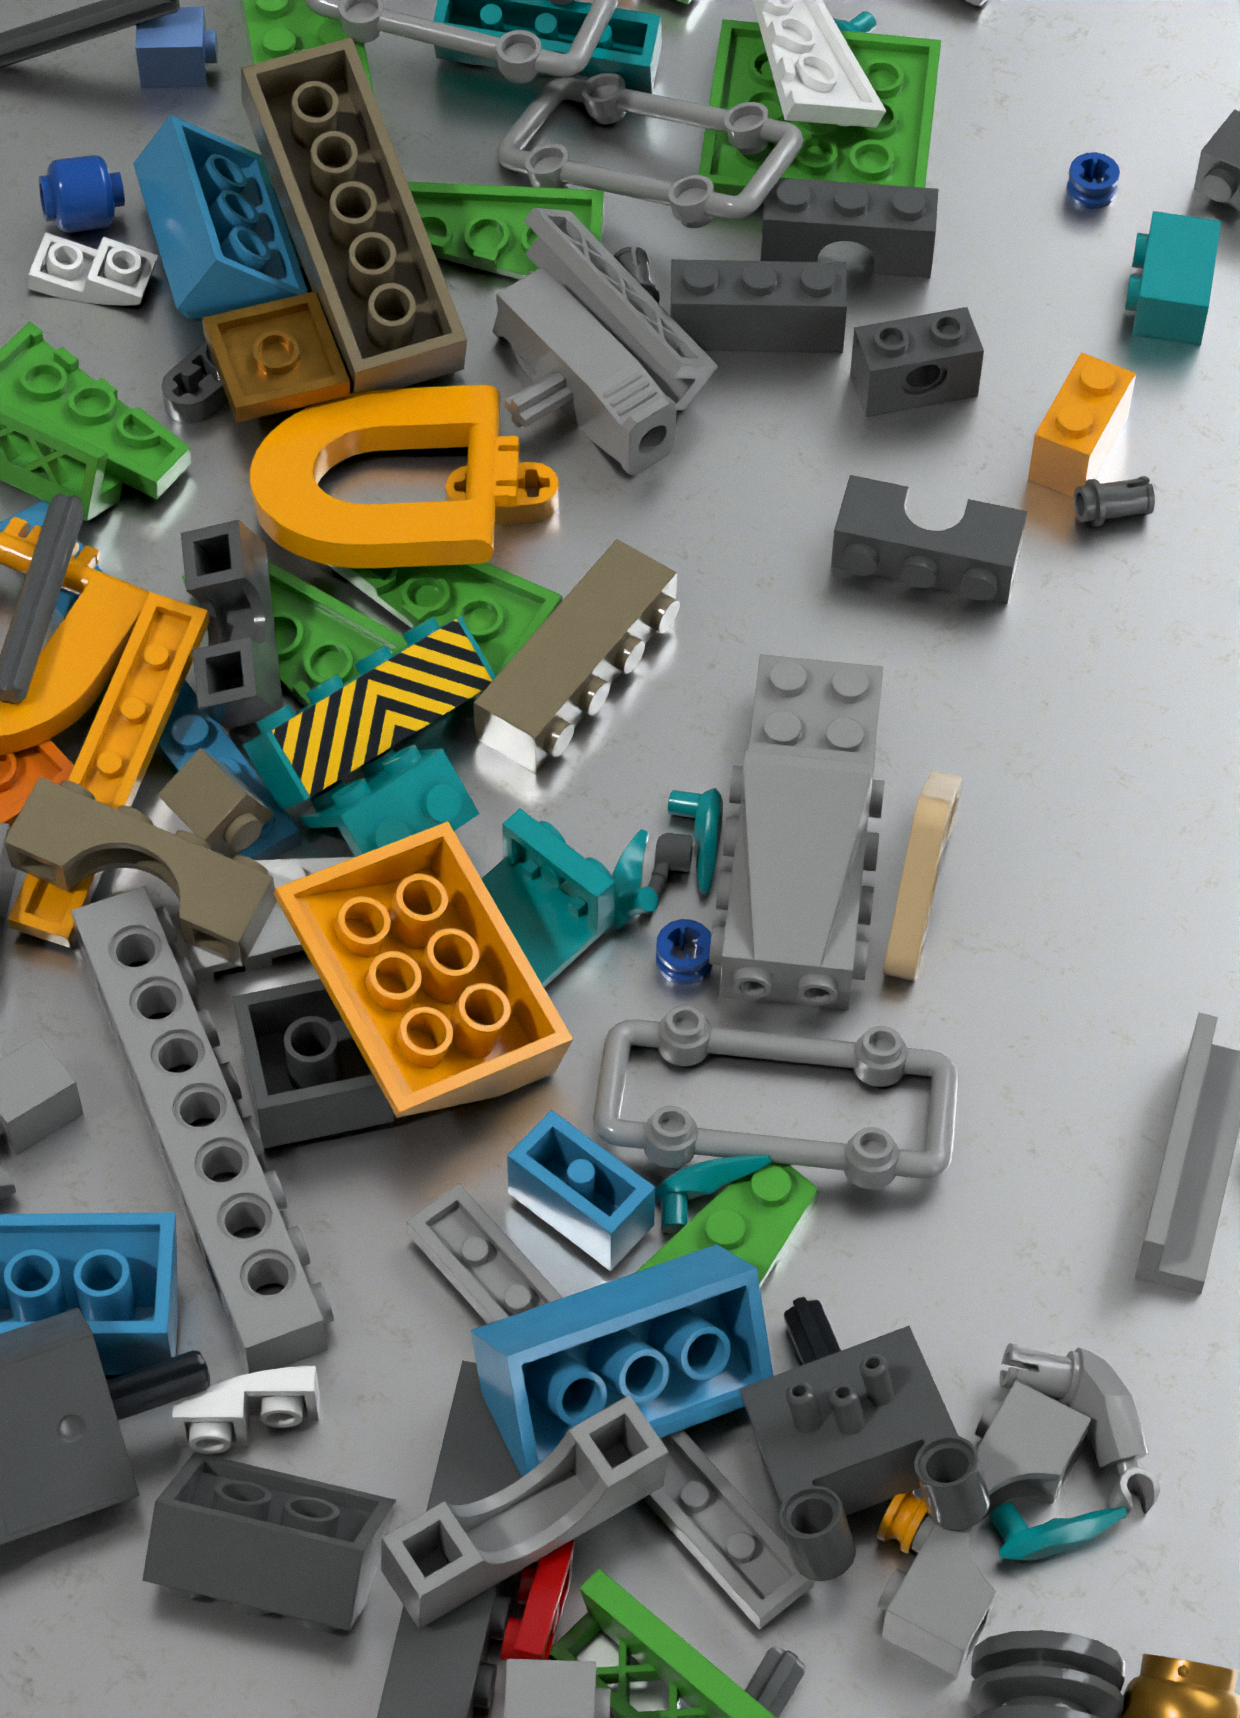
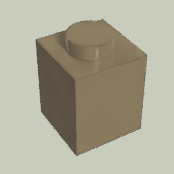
[157,748,274,859]

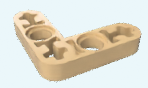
[883,770,963,981]

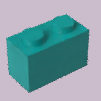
[1125,211,1222,345]

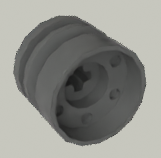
[969,1630,1126,1718]

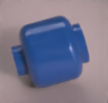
[38,155,125,233]

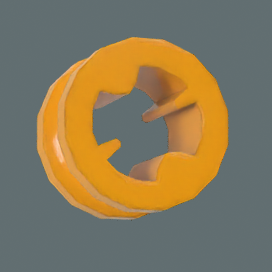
[877,1490,928,1555]

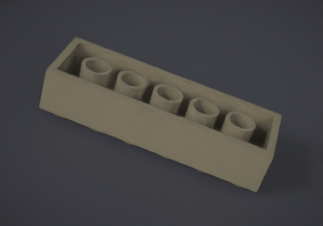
[241,37,467,393]

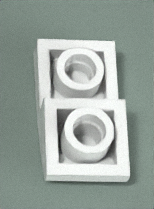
[26,232,158,306]
[172,1366,320,1454]

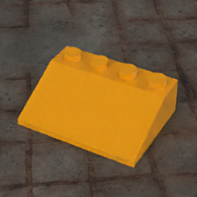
[273,821,573,1118]

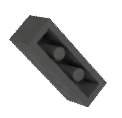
[670,259,847,353]

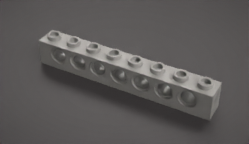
[71,886,334,1374]

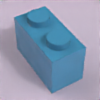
[507,1110,655,1271]

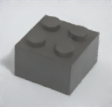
[232,979,394,1148]

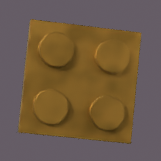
[202,291,350,423]

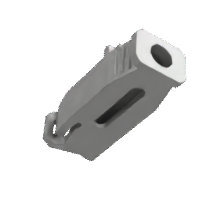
[492,267,677,475]

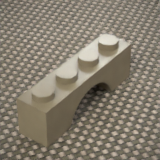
[3,777,277,967]

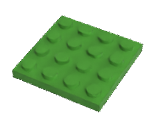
[698,19,941,204]

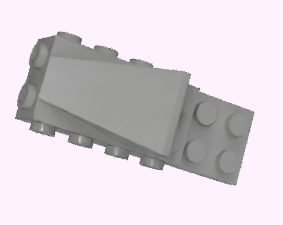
[709,654,885,1011]

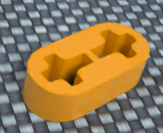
[445,462,559,524]

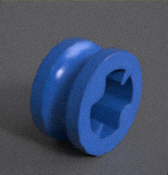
[1066,152,1120,209]
[656,919,713,985]

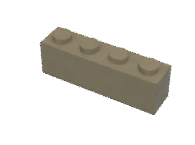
[474,539,680,773]

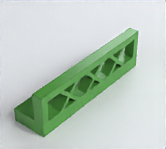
[0,402,123,521]
[550,1568,776,1718]

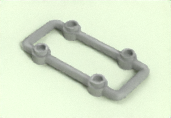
[305,0,619,83]
[497,73,803,228]
[593,1006,958,1189]

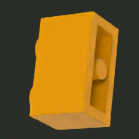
[1028,352,1136,497]

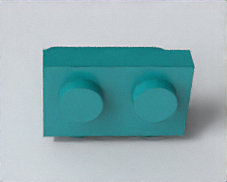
[299,745,480,857]
[481,808,615,988]

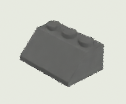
[142,1452,396,1632]

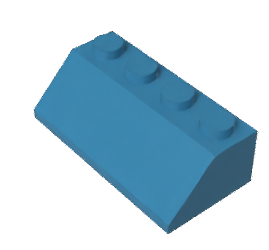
[133,114,308,322]
[0,1212,178,1375]
[470,1244,774,1478]

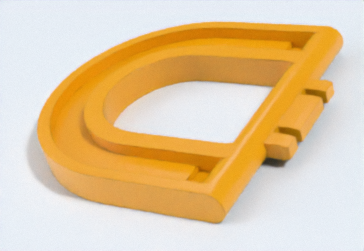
[250,385,520,568]
[0,517,150,755]

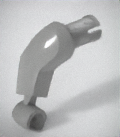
[1000,1343,1160,1519]

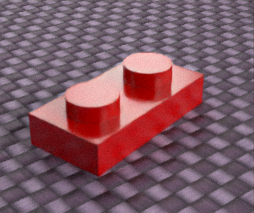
[501,1540,575,1662]

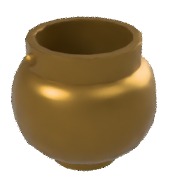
[1121,1654,1240,1718]

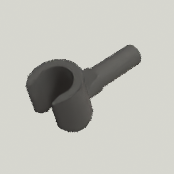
[641,833,693,917]

